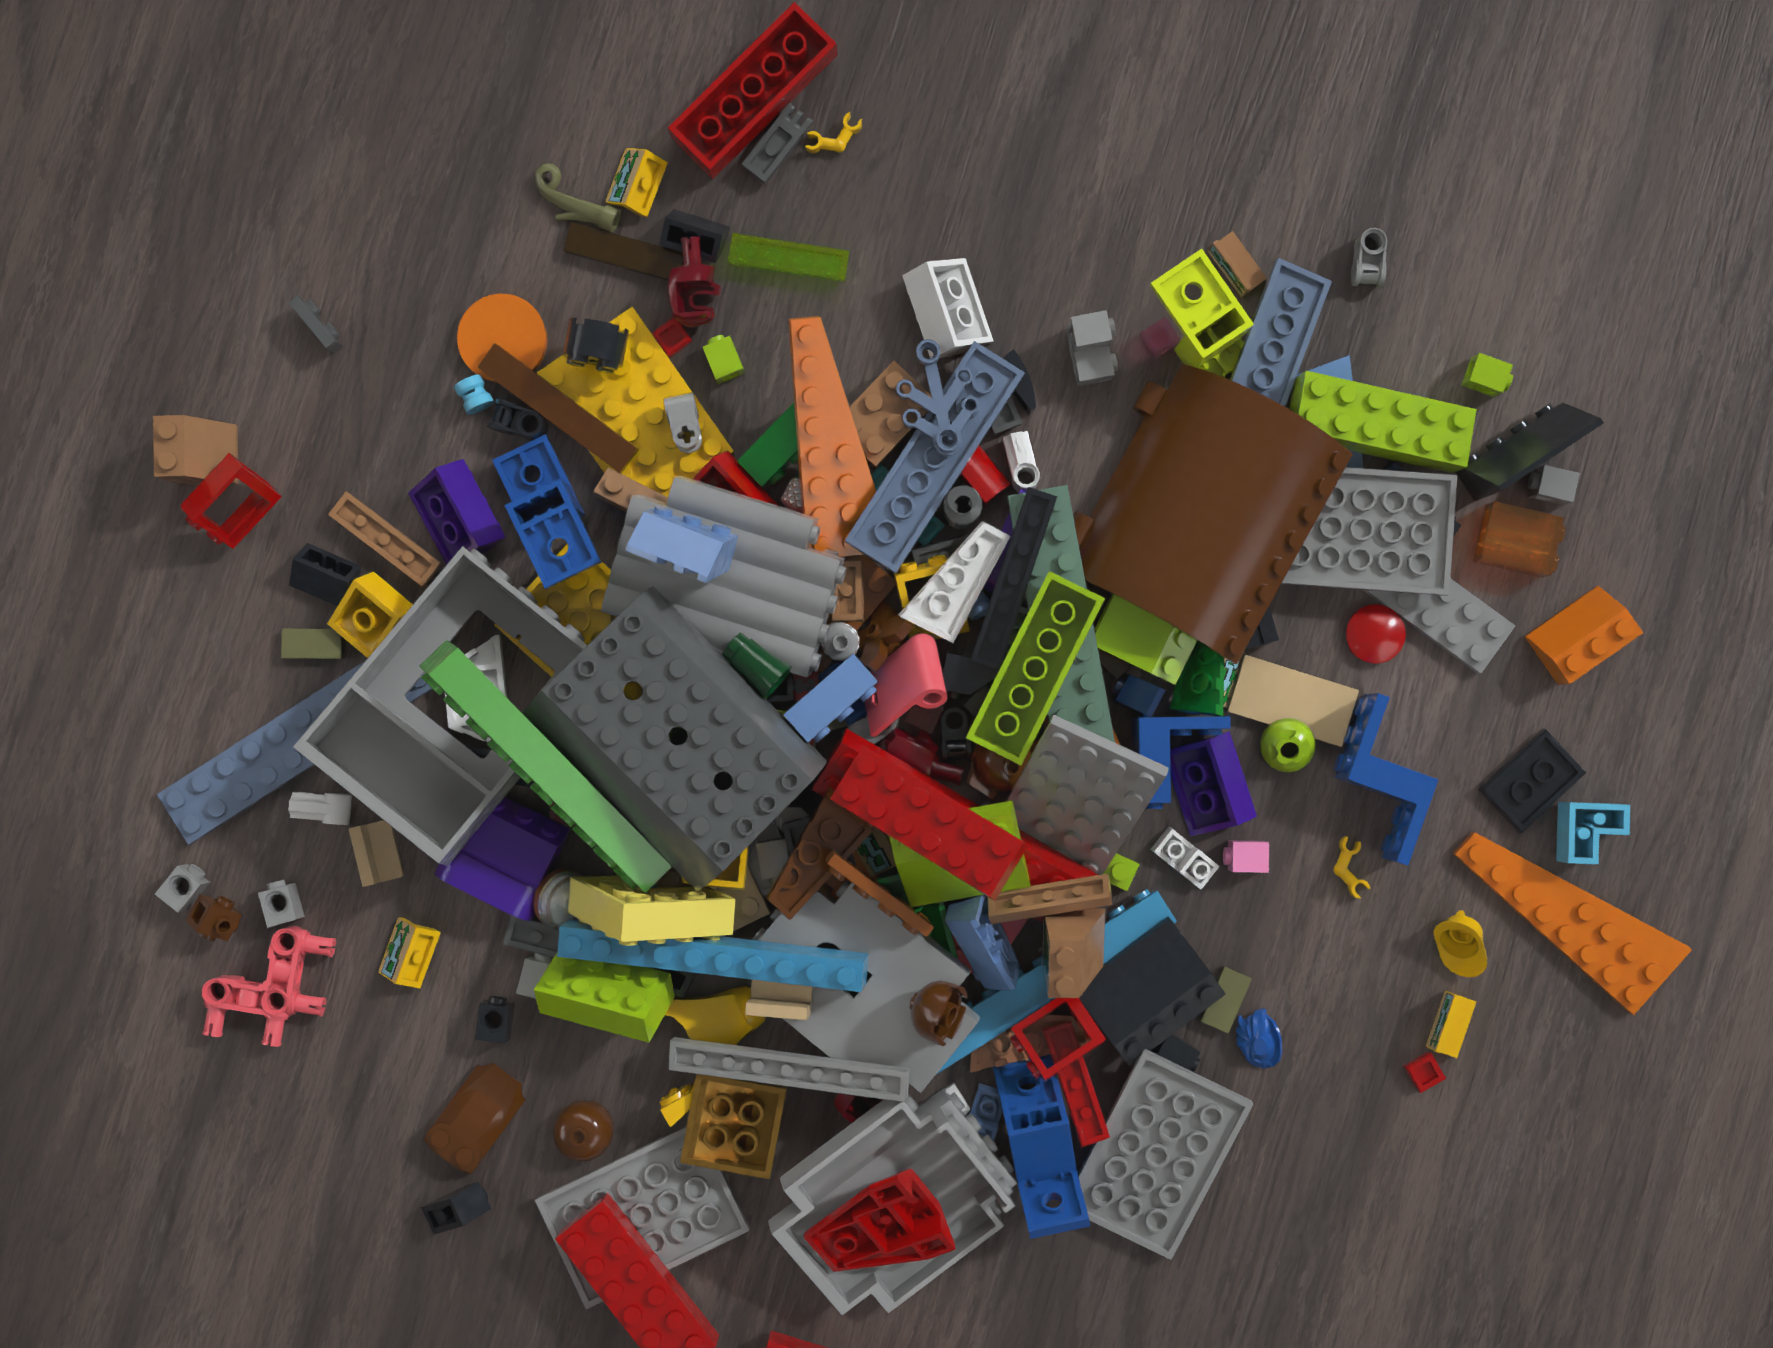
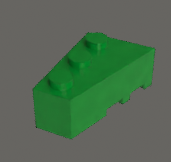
[737,402,799,487]

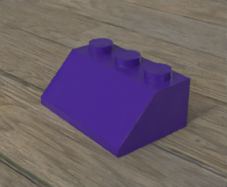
[408,459,505,565]
[1170,731,1257,836]
[460,797,570,889]

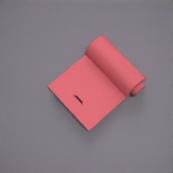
[865,633,947,737]

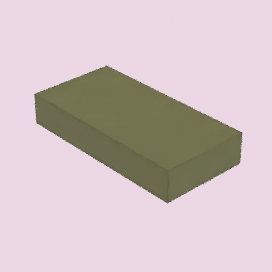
[281,628,344,659]
[1200,966,1252,1034]

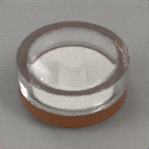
[533,868,585,932]

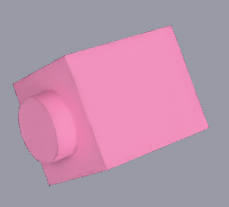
[1223,840,1269,873]

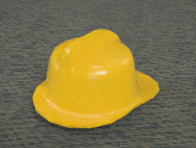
[1433,910,1487,978]

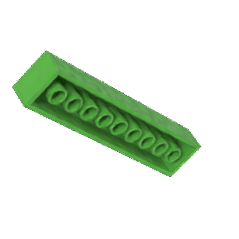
[419,640,672,893]

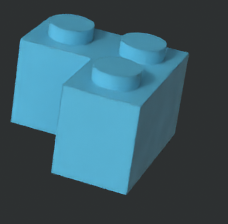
[1556,801,1630,864]

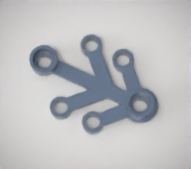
[896,339,980,456]

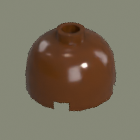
[972,744,1032,792]
[909,980,967,1046]
[553,1100,614,1162]

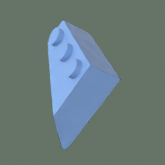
[625,506,739,583]
[784,654,878,742]
[945,895,1020,990]

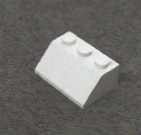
[902,258,993,358]

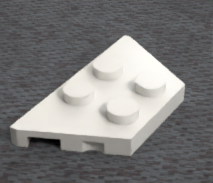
[445,635,508,742]

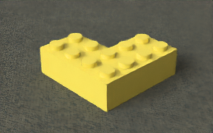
[568,875,736,946]

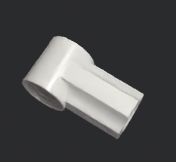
[1002,431,1040,492]
[288,792,352,825]

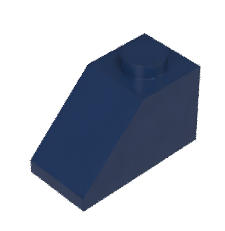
[1111,674,1166,718]

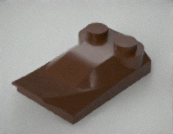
[423,1063,526,1174]

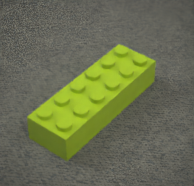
[1289,371,1477,473]
[966,571,1105,765]

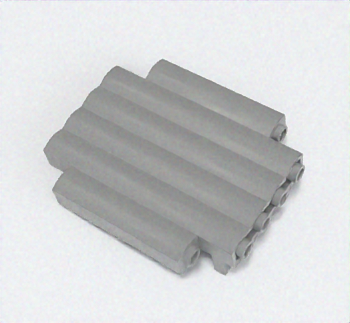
[601,476,847,687]
[768,1088,1017,1315]

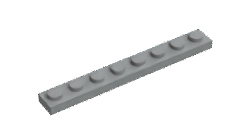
[669,1037,910,1102]

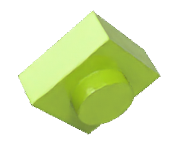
[1103,853,1140,891]

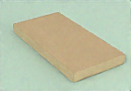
[1226,655,1359,747]

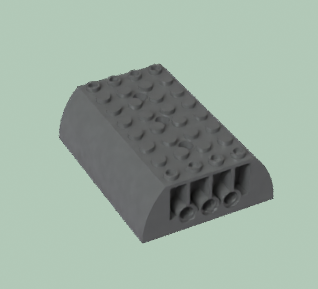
[522,586,827,891]

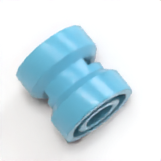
[454,374,494,415]

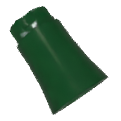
[722,632,792,700]

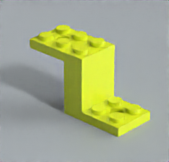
[1149,249,1254,378]

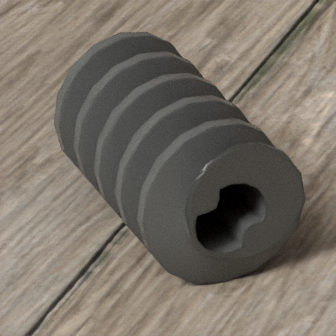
[943,485,982,529]

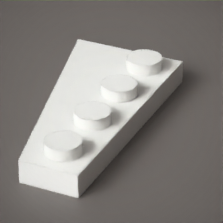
[899,521,1011,643]

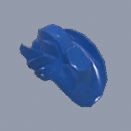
[1236,1008,1282,1069]

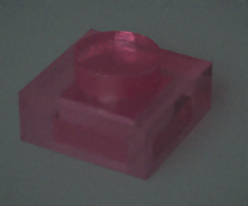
[1139,317,1181,359]

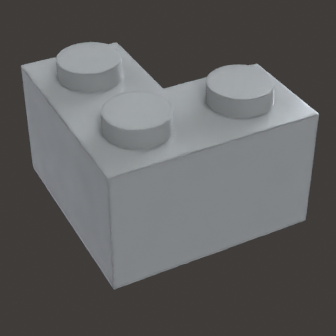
[1066,310,1118,387]

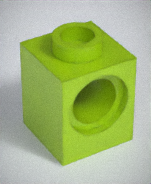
[703,335,745,385]
[1461,353,1513,397]

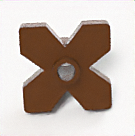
[855,601,913,672]

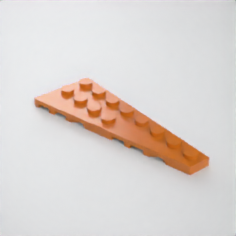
[788,316,876,557]
[1452,832,1692,1015]

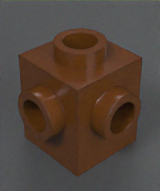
[186,894,242,942]

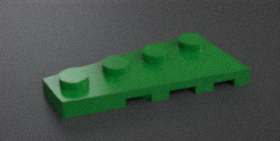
[1170,640,1225,717]

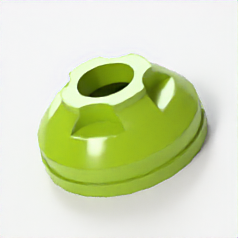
[1260,718,1315,772]

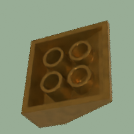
[680,1074,787,1179]

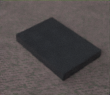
[1478,729,1587,833]

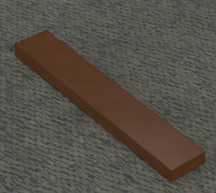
[478,343,639,473]

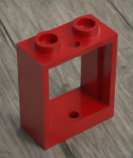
[180,453,282,549]
[1009,998,1106,1082]

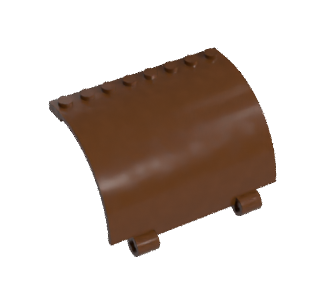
[1073,364,1353,665]

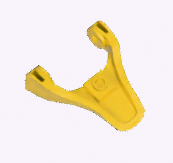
[659,986,765,1127]

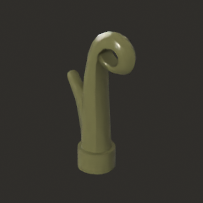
[535,163,621,233]

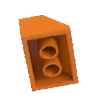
[1524,586,1643,685]

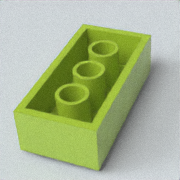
[534,951,675,1043]

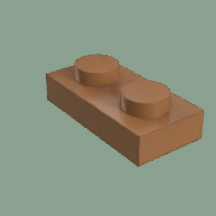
[832,561,864,623]

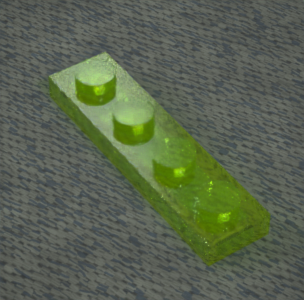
[728,233,850,282]

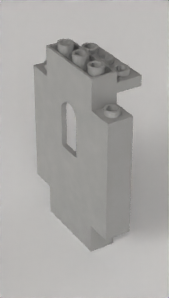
[752,880,981,1093]

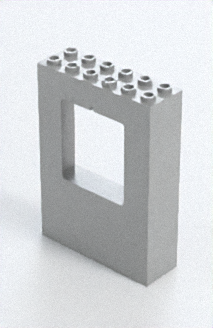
[293,546,588,866]

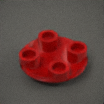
[1346,604,1406,664]

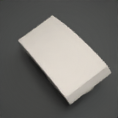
[1150,826,1220,889]

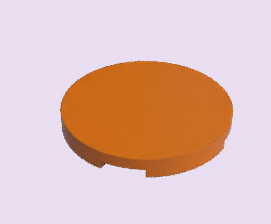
[457,293,548,383]

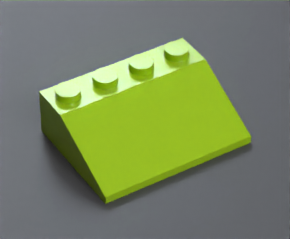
[1094,594,1197,685]
[889,801,1031,907]

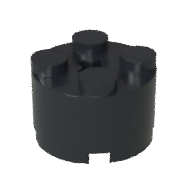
[563,318,629,374]

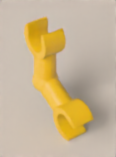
[805,112,862,153]
[1333,836,1370,899]

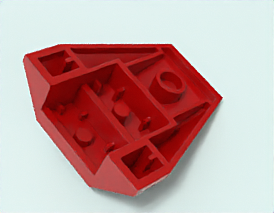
[804,1168,955,1272]

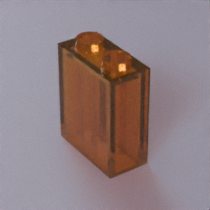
[1473,501,1566,578]

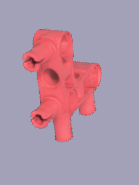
[202,926,336,1047]

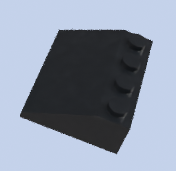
[1456,403,1604,501]
[1079,916,1226,1067]

